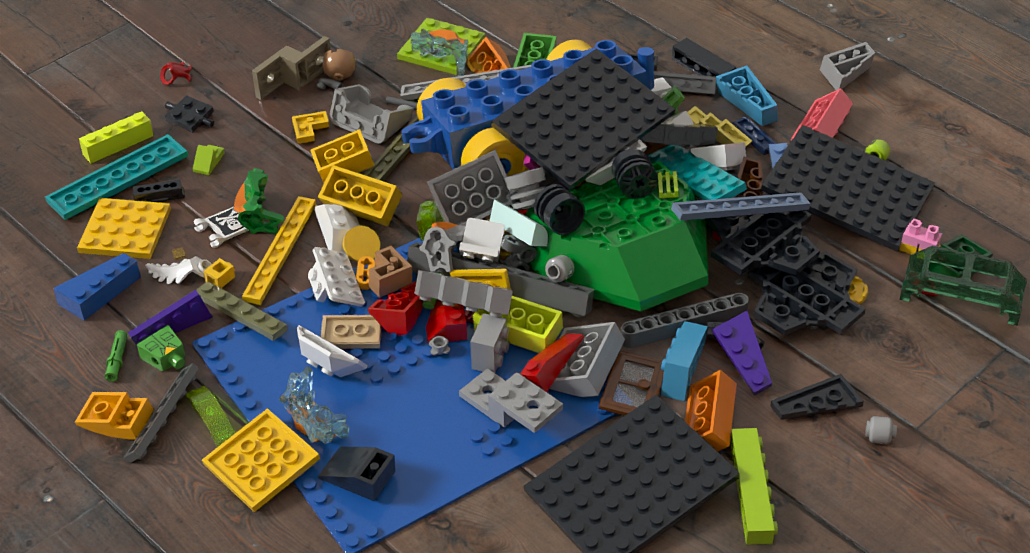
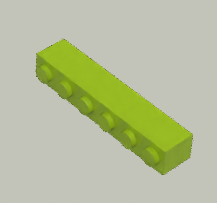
[730,428,778,545]

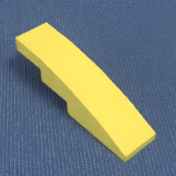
[687,106,752,148]

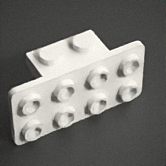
[308,247,365,307]

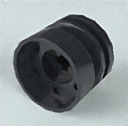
[611,149,658,199]
[534,184,586,235]

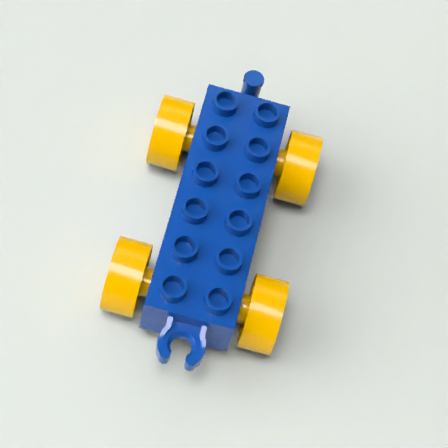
[401,40,655,177]

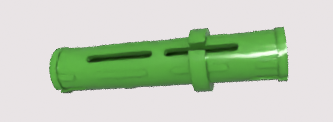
[104,330,128,382]

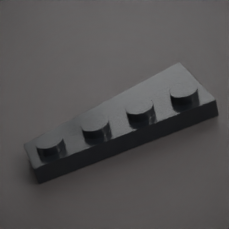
[770,374,864,420]

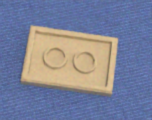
[321,315,382,349]

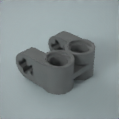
[493,235,537,272]

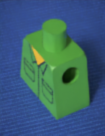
[137,325,185,371]

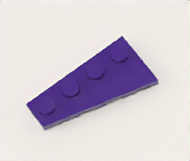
[128,290,213,346]
[712,311,772,396]

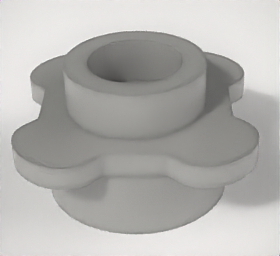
[429,336,450,355]

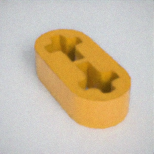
[356,256,375,290]

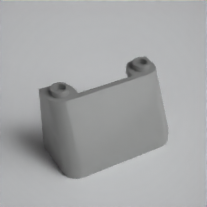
[330,84,414,143]

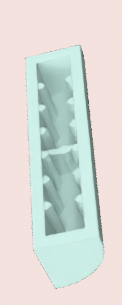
[490,200,548,246]

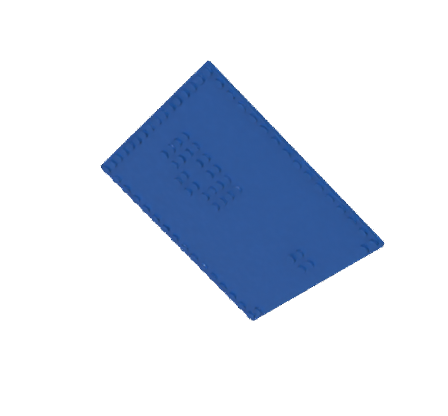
[192,235,632,553]

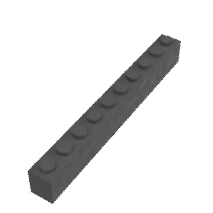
[407,242,595,317]

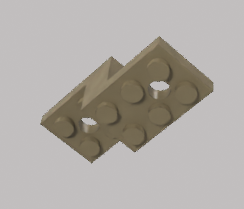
[252,36,331,100]

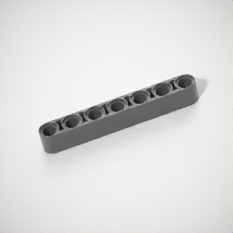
[621,293,749,348]

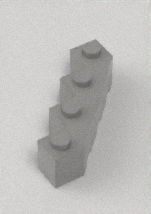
[415,270,513,317]

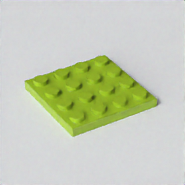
[397,18,485,75]

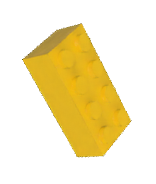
[318,165,403,227]

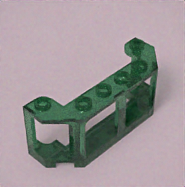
[899,245,1027,326]

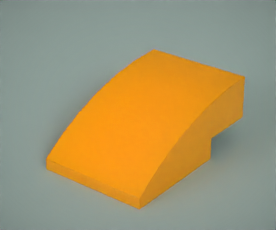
[75,392,154,440]

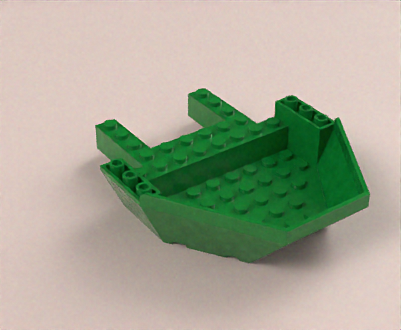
[526,161,708,311]

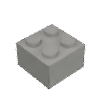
[470,313,510,373]

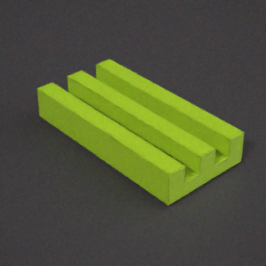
[658,171,679,198]

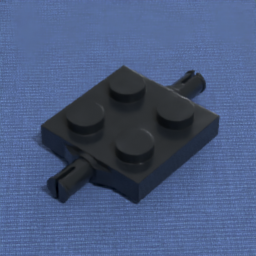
[165,95,215,133]

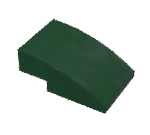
[924,234,993,288]

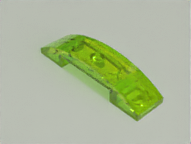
[185,386,235,447]

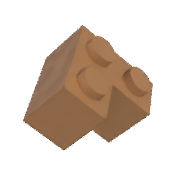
[369,246,412,298]

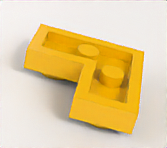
[292,111,329,143]

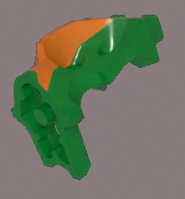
[234,168,284,234]

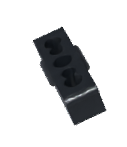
[133,179,185,202]

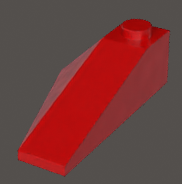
[368,281,424,335]

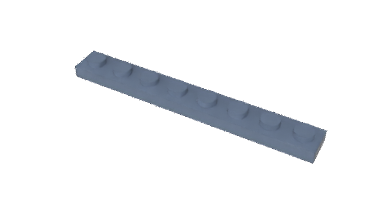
[671,193,811,221]

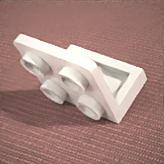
[459,218,505,263]

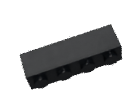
[672,38,736,86]

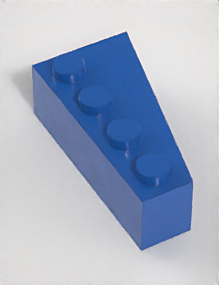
[53,253,141,321]

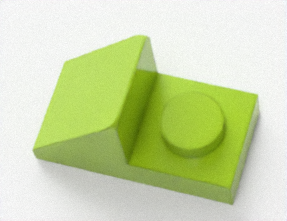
[193,145,225,175]

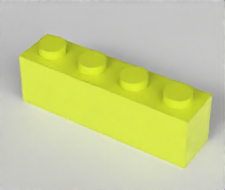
[79,111,154,163]

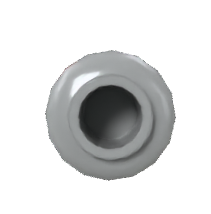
[545,255,574,283]
[865,416,897,444]

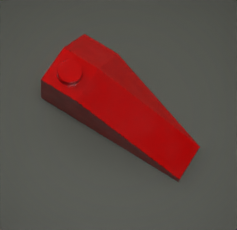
[426,299,467,344]
[520,333,584,392]

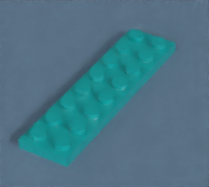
[45,134,188,220]
[648,145,747,200]

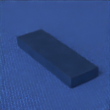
[732,117,777,155]

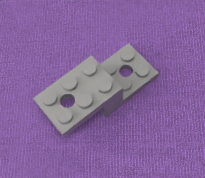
[459,368,563,433]

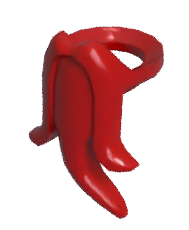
[160,62,192,85]

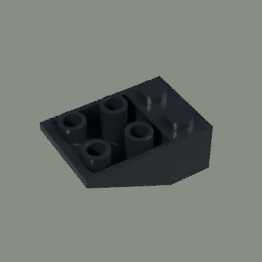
[318,446,396,501]

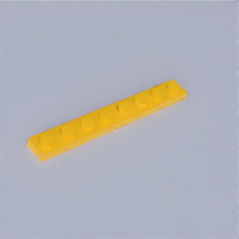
[242,196,316,305]

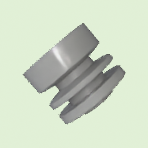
[505,167,547,209]

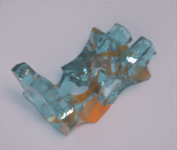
[411,28,469,77]
[279,366,349,444]

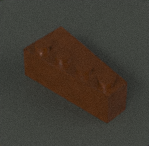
[733,156,763,198]

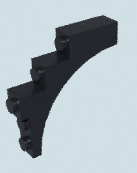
[640,123,718,146]

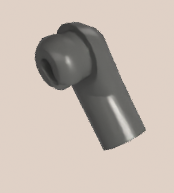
[317,78,343,90]

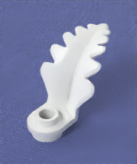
[145,256,212,284]

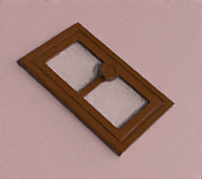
[598,350,664,415]

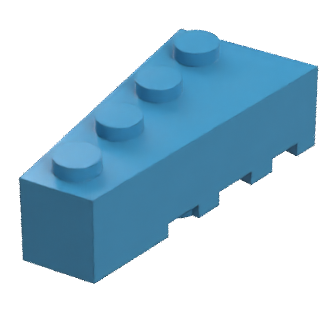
[716,66,778,126]
[661,321,708,402]

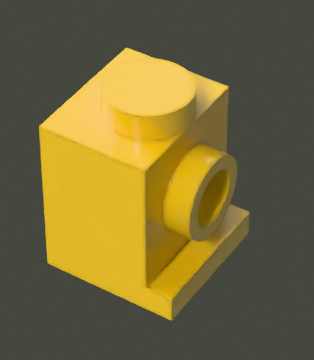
[204,258,235,289]

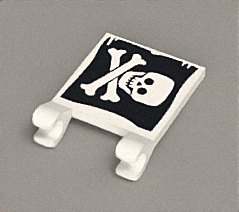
[194,207,249,248]

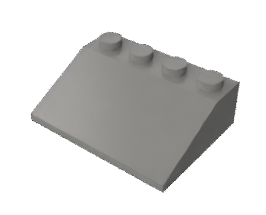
[427,150,514,226]
[549,322,625,397]

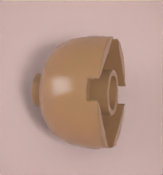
[322,49,356,81]

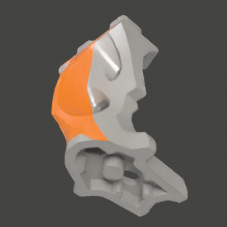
[419,222,466,272]

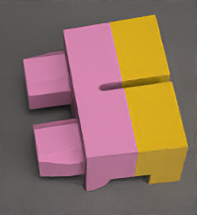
[899,219,942,260]

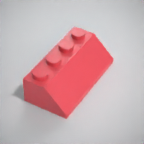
[791,88,853,141]

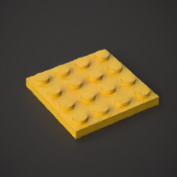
[77,198,171,259]
[202,408,321,512]

